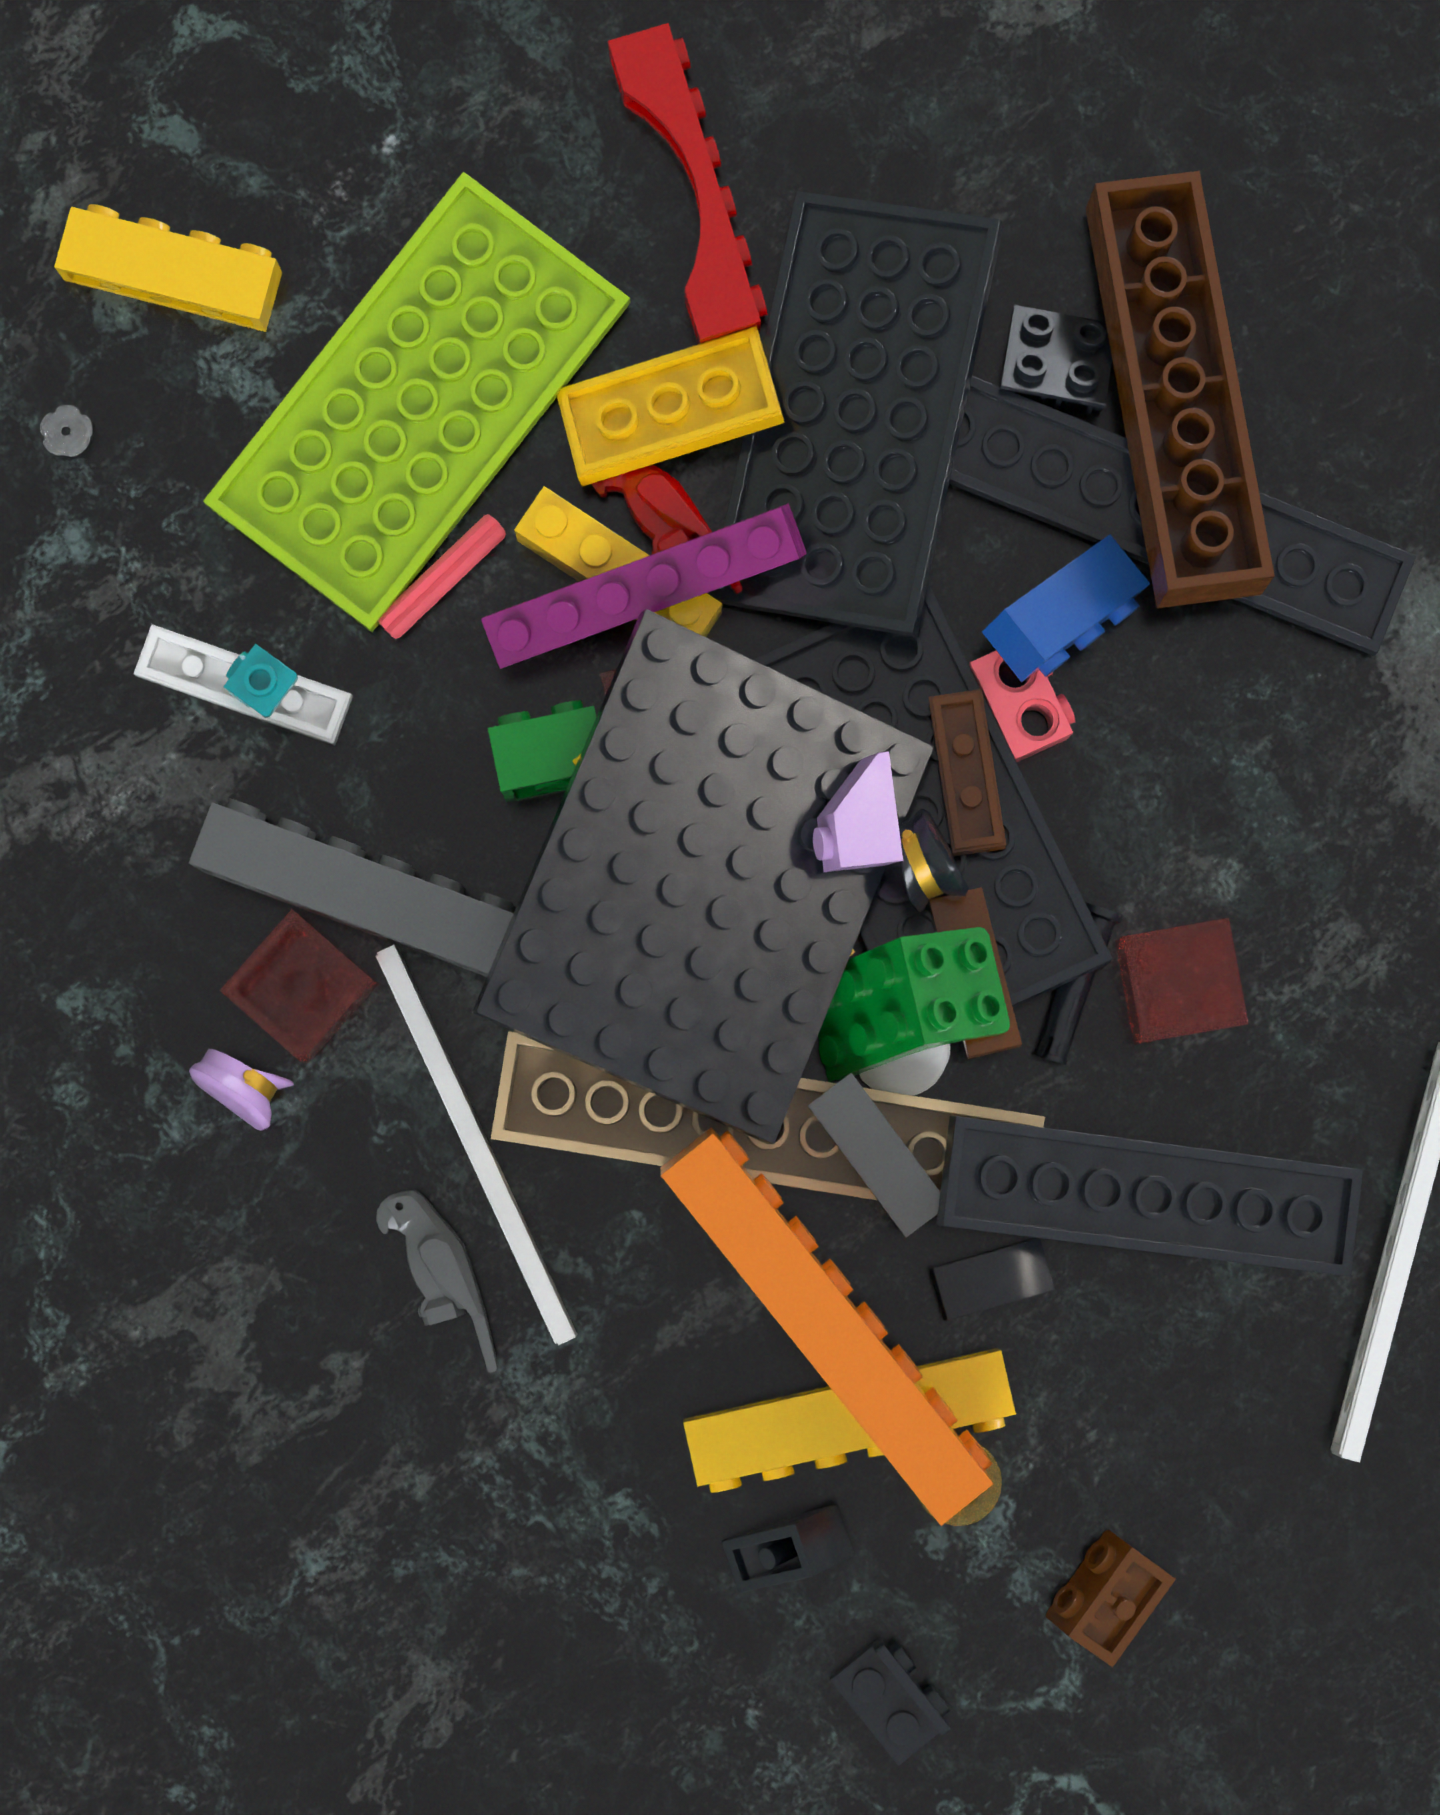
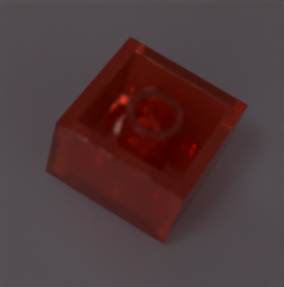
[220,909,379,1064]
[1115,918,1248,1045]

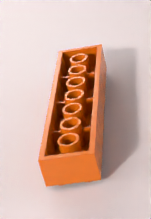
[660,1126,993,1526]

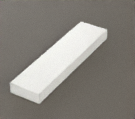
[134,624,353,746]

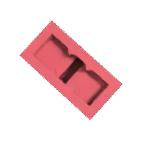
[969,651,1075,762]

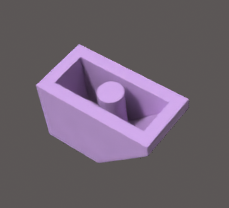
[813,751,903,872]

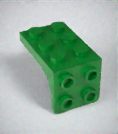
[818,927,1010,1082]

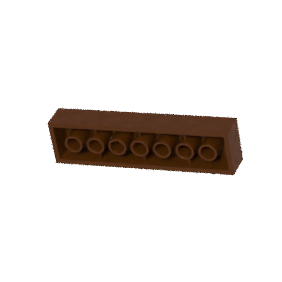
[1085,171,1275,608]

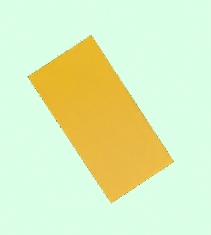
[557,326,785,487]

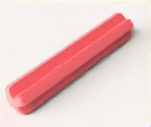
[379,514,506,639]

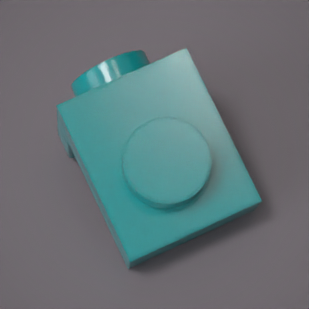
[223,643,298,718]

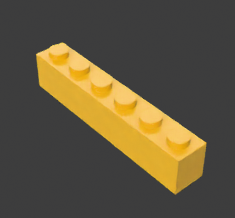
[683,1348,1016,1493]

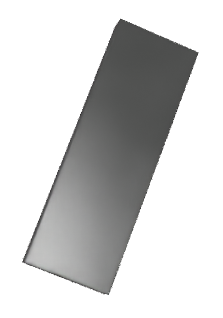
[807,1073,940,1237]

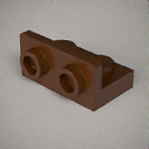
[1046,1530,1176,1667]

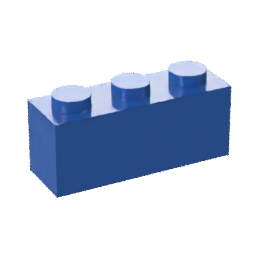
[982,534,1150,682]

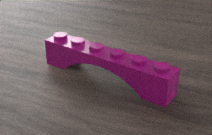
[481,503,807,669]

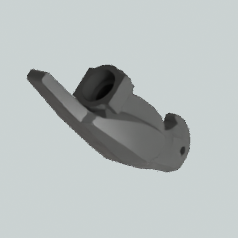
[376,1189,498,1373]

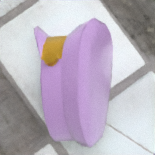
[189,1049,294,1131]

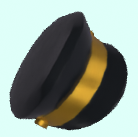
[898,809,969,912]

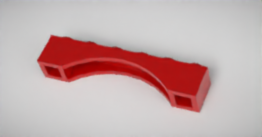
[608,23,768,344]

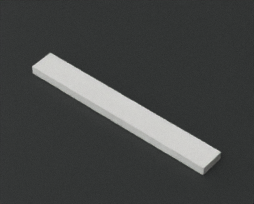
[376,945,578,1345]
[1330,1042,1440,1463]

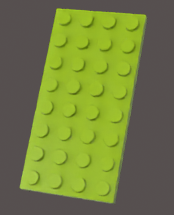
[203,172,631,632]

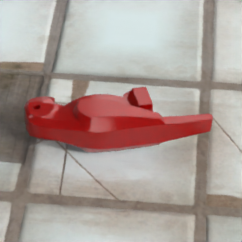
[592,465,743,594]

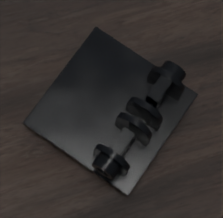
[999,305,1112,415]

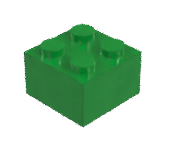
[488,700,597,803]

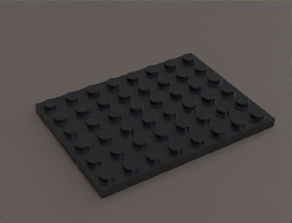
[472,609,934,1144]

